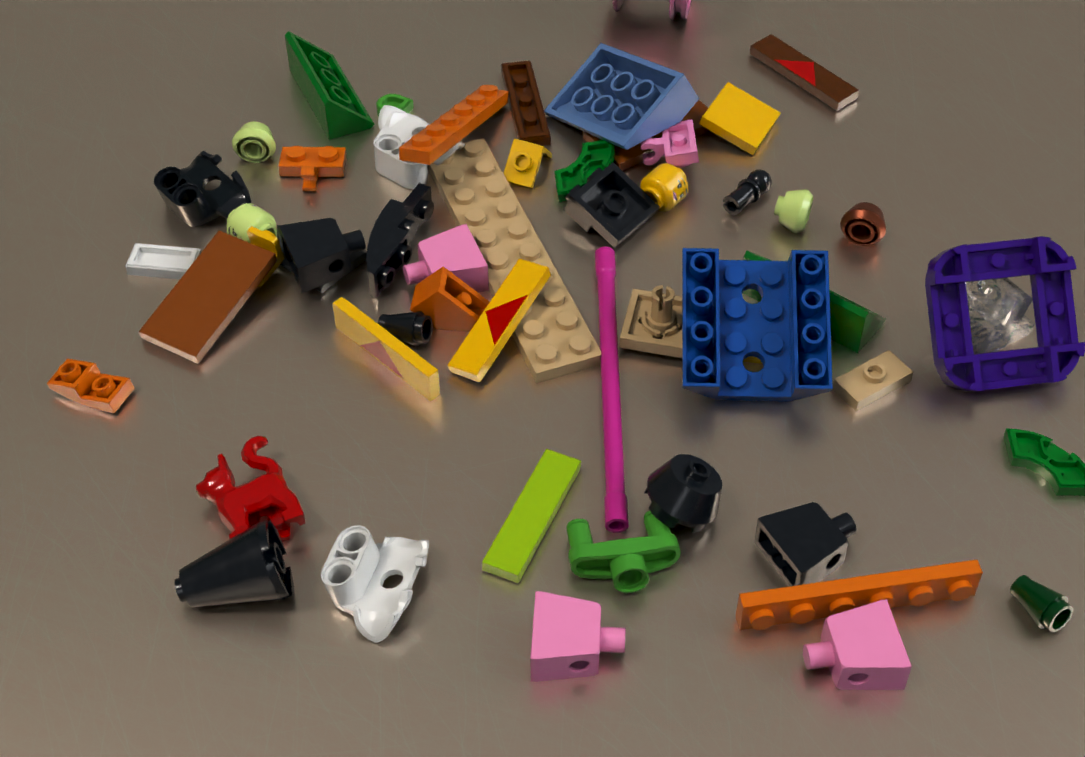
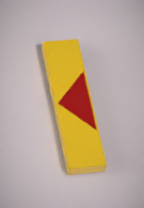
[447,259,551,382]
[332,297,440,402]

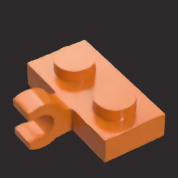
[278,146,347,191]

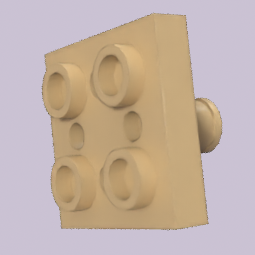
[619,285,682,358]

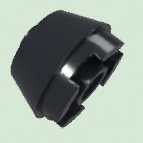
[645,454,722,533]

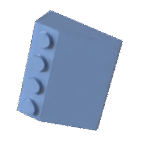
[544,43,699,150]

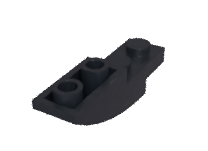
[366,183,434,298]

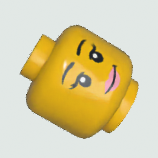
[640,163,689,212]

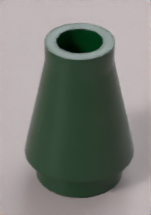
[1010,575,1074,632]

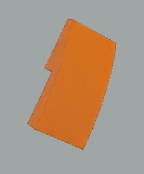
[47,359,135,414]

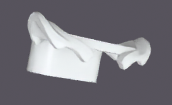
[374,105,465,189]
[321,525,429,643]

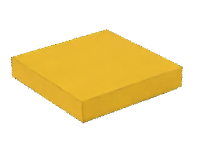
[699,82,781,155]

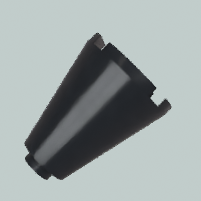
[175,520,294,608]

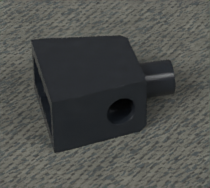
[279,218,366,293]
[754,502,857,586]

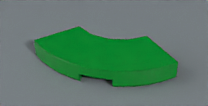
[554,140,615,202]
[1003,428,1085,496]

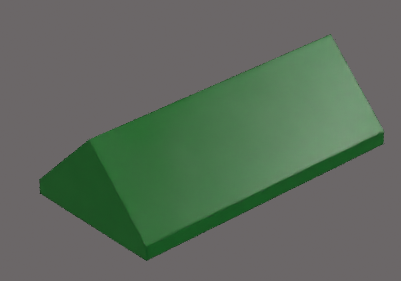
[285,31,374,140]
[743,251,886,353]

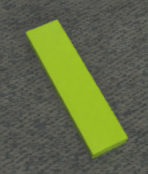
[482,449,581,584]

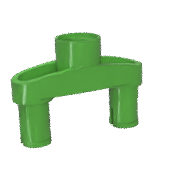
[566,511,681,593]

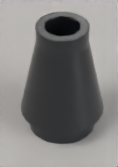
[378,311,433,346]

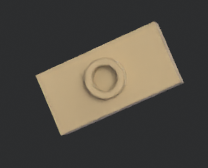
[833,350,913,412]

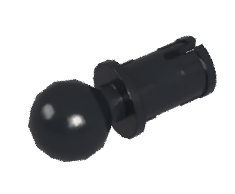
[723,169,772,215]

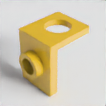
[503,138,552,189]

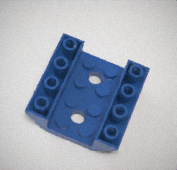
[682,248,833,402]

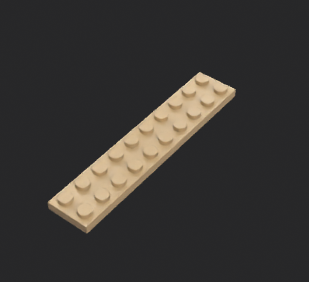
[427,138,601,383]

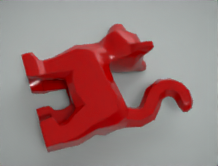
[196,436,306,542]

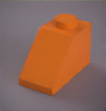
[410,266,490,332]

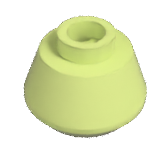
[232,121,276,163]
[774,189,813,234]

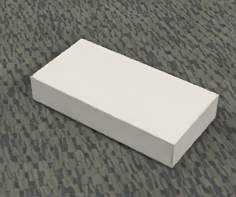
[125,243,201,279]

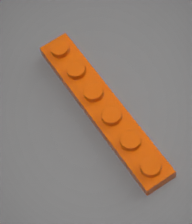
[399,85,508,165]
[735,559,983,630]

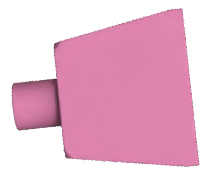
[403,224,489,292]
[531,591,626,682]
[803,599,912,690]

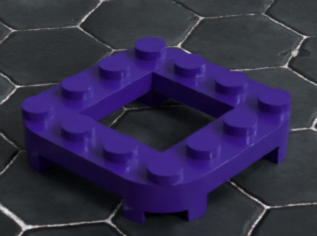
[925,236,1085,391]

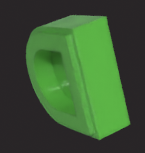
[376,94,414,117]

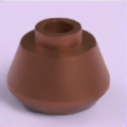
[840,202,886,246]

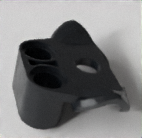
[154,151,251,227]

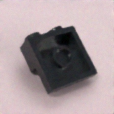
[564,162,660,248]

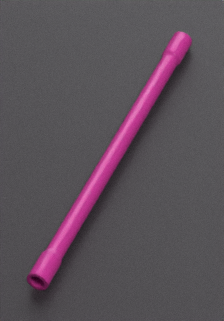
[595,246,629,533]

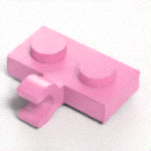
[641,119,699,168]

